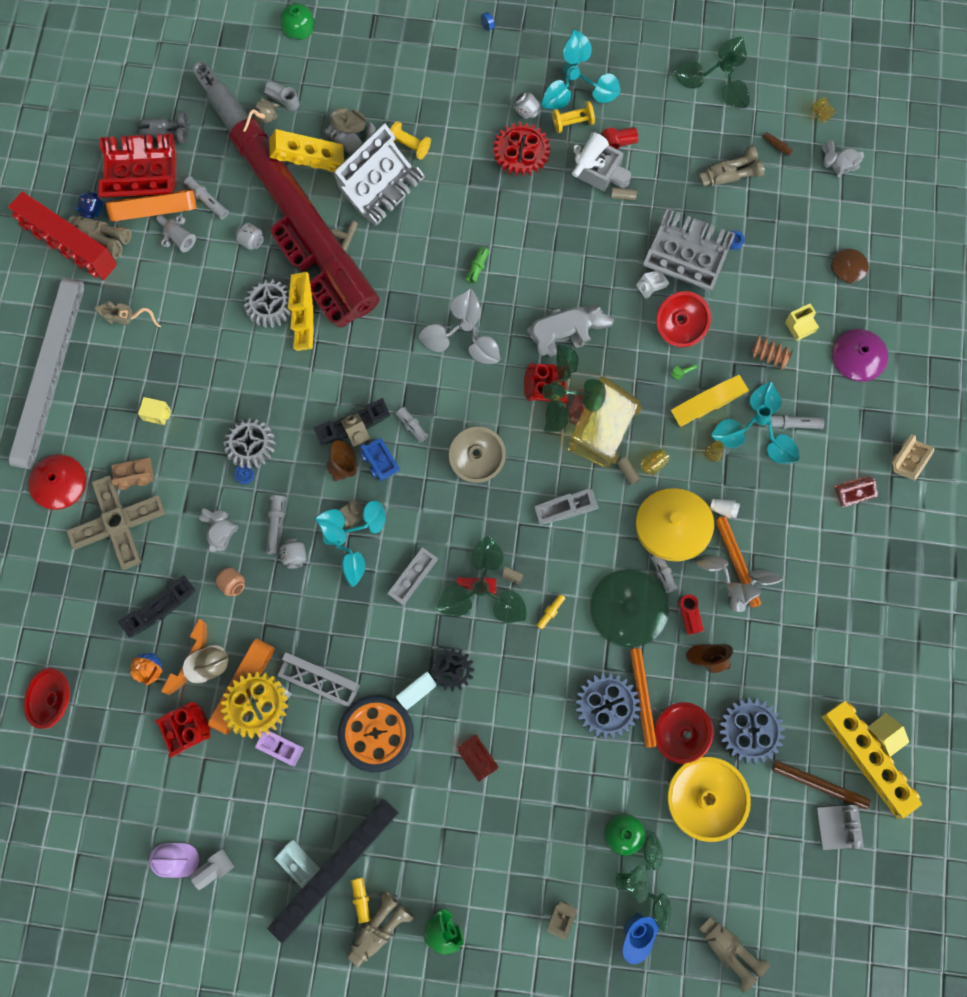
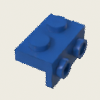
[360,437,400,481]

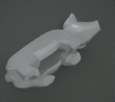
[527,305,615,357]

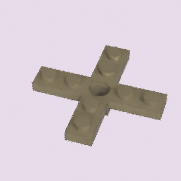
[67,475,166,570]

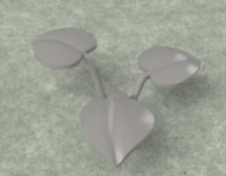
[419,288,501,364]
[692,556,784,612]

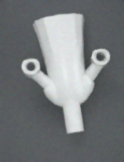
[572,132,609,177]

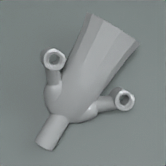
[156,215,196,252]

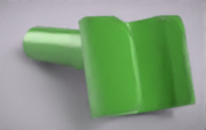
[671,364,697,380]

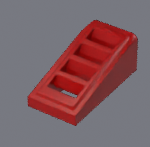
[457,578,496,596]

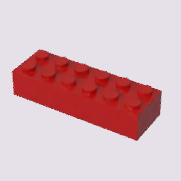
[8,191,117,281]

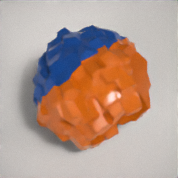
[130,653,162,685]

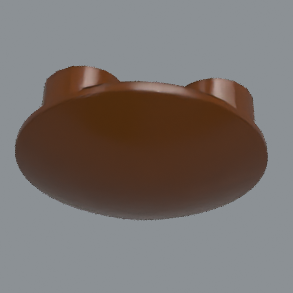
[831,249,869,284]

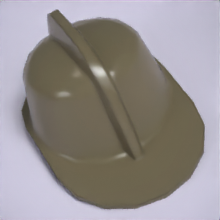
[183,645,229,683]

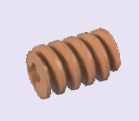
[751,335,794,370]

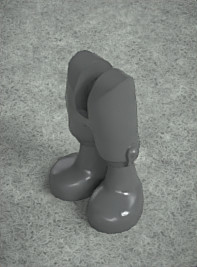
[138,111,189,144]

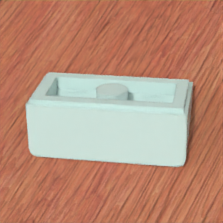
[396,672,436,710]
[274,840,320,889]

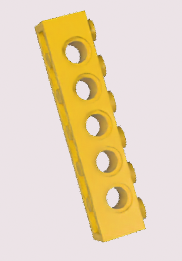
[821,701,922,819]

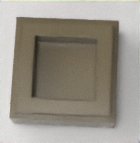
[502,567,523,585]

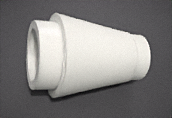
[710,499,740,519]

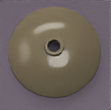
[449,426,506,483]

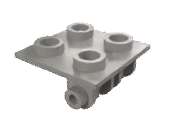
[817,805,864,850]

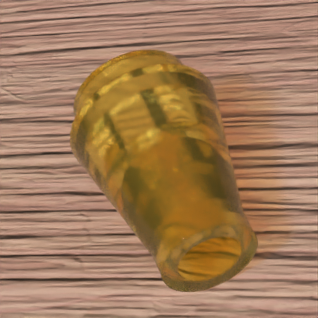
[705,441,724,462]

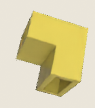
[785,304,819,341]
[868,713,909,757]

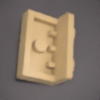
[892,434,934,481]

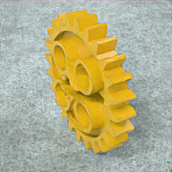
[221,672,288,739]

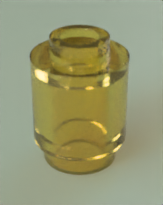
[641,448,670,476]

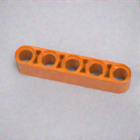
[105,189,197,221]
[208,638,275,735]

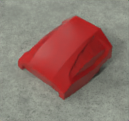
[524,363,568,403]
[155,702,211,758]

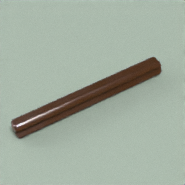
[772,761,871,810]

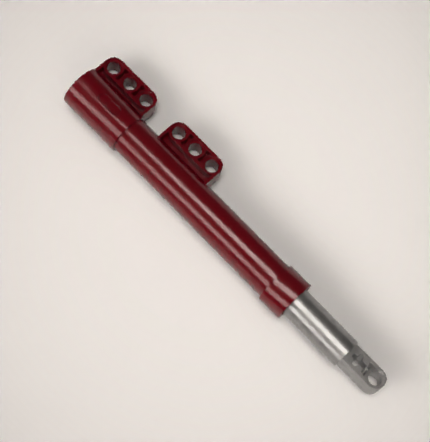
[193,61,380,328]

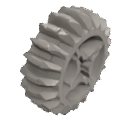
[244,279,292,328]
[224,418,276,469]

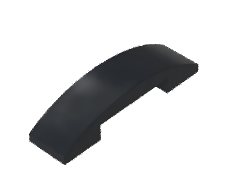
[314,398,390,445]
[118,575,196,638]

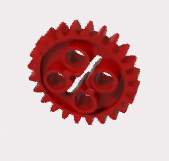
[493,122,550,177]

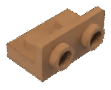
[111,458,154,490]

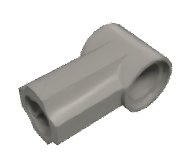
[264,81,299,111]
[189,849,234,890]

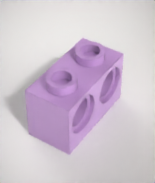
[255,731,304,767]

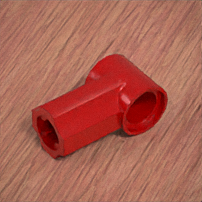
[601,127,638,149]
[678,594,704,635]

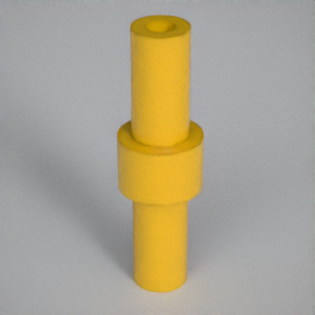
[536,594,565,630]

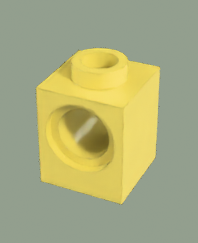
[138,397,171,425]

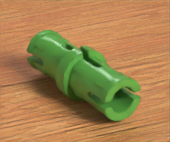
[465,247,489,284]

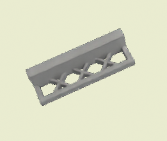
[278,652,360,707]

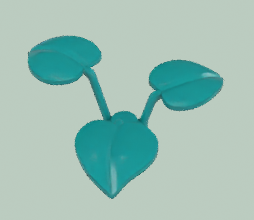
[541,29,621,110]
[711,381,800,464]
[314,501,386,587]

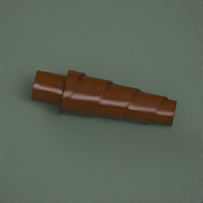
[763,132,793,156]

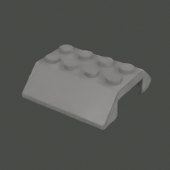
[334,123,425,226]
[643,208,735,292]

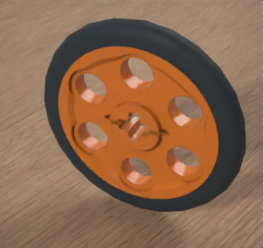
[338,695,414,772]

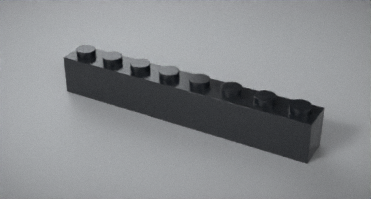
[267,799,400,943]

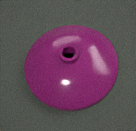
[832,329,888,382]

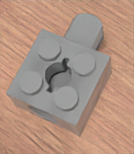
[575,145,631,192]

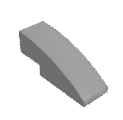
[534,488,599,525]

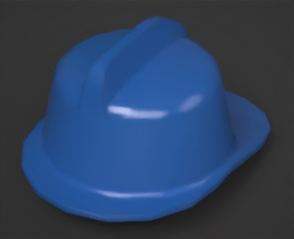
[622,913,659,964]

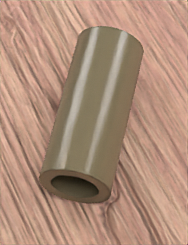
[611,187,637,200]
[617,457,640,485]

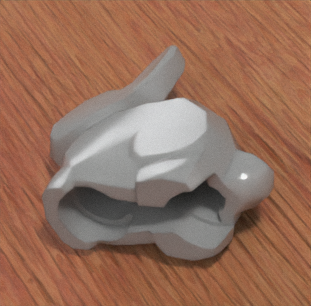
[822,140,864,177]
[199,508,238,553]

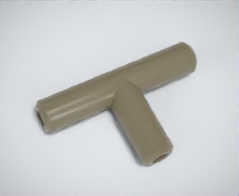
[331,221,358,252]

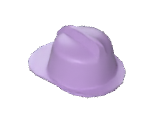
[149,843,199,878]

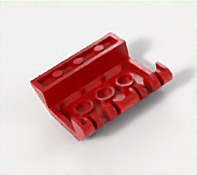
[98,133,177,198]

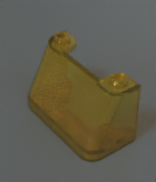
[568,376,642,468]

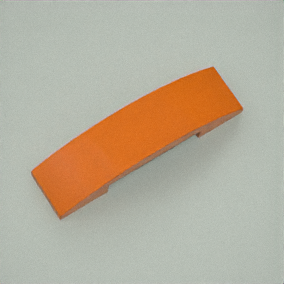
[161,619,207,695]

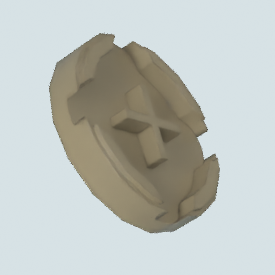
[330,108,366,133]

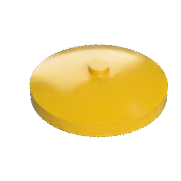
[636,488,714,561]
[667,757,751,842]

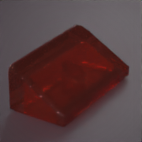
[835,476,878,507]
[457,734,499,782]

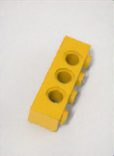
[269,129,344,172]

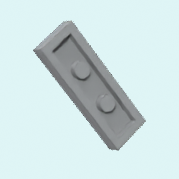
[387,547,438,606]

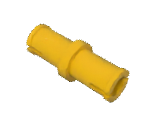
[350,877,371,923]

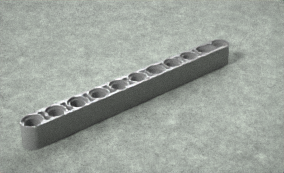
[9,278,84,469]

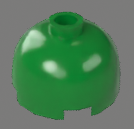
[280,3,315,40]
[604,814,646,856]
[424,909,464,955]

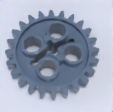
[575,673,641,739]
[718,698,785,765]

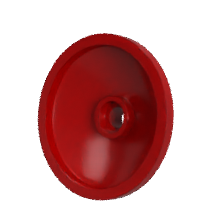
[656,291,711,347]
[28,454,87,510]
[24,668,70,729]
[654,702,713,764]

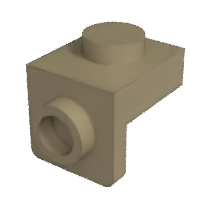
[341,413,370,447]
[339,499,364,530]
[546,902,578,940]

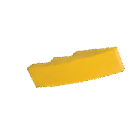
[288,272,314,351]
[671,375,749,427]

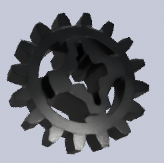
[431,648,474,692]

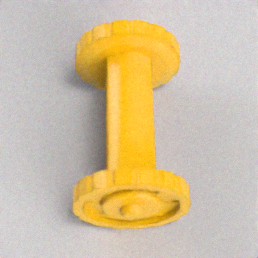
[552,101,595,133]
[390,121,431,160]

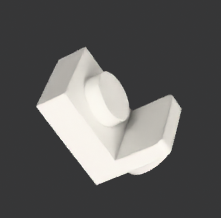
[636,270,669,298]

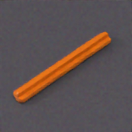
[716,516,761,608]
[630,648,657,748]

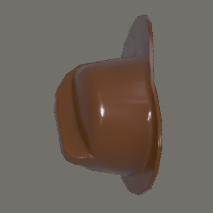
[326,440,356,481]
[686,644,733,673]

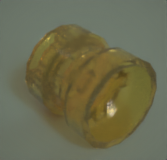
[811,97,836,123]

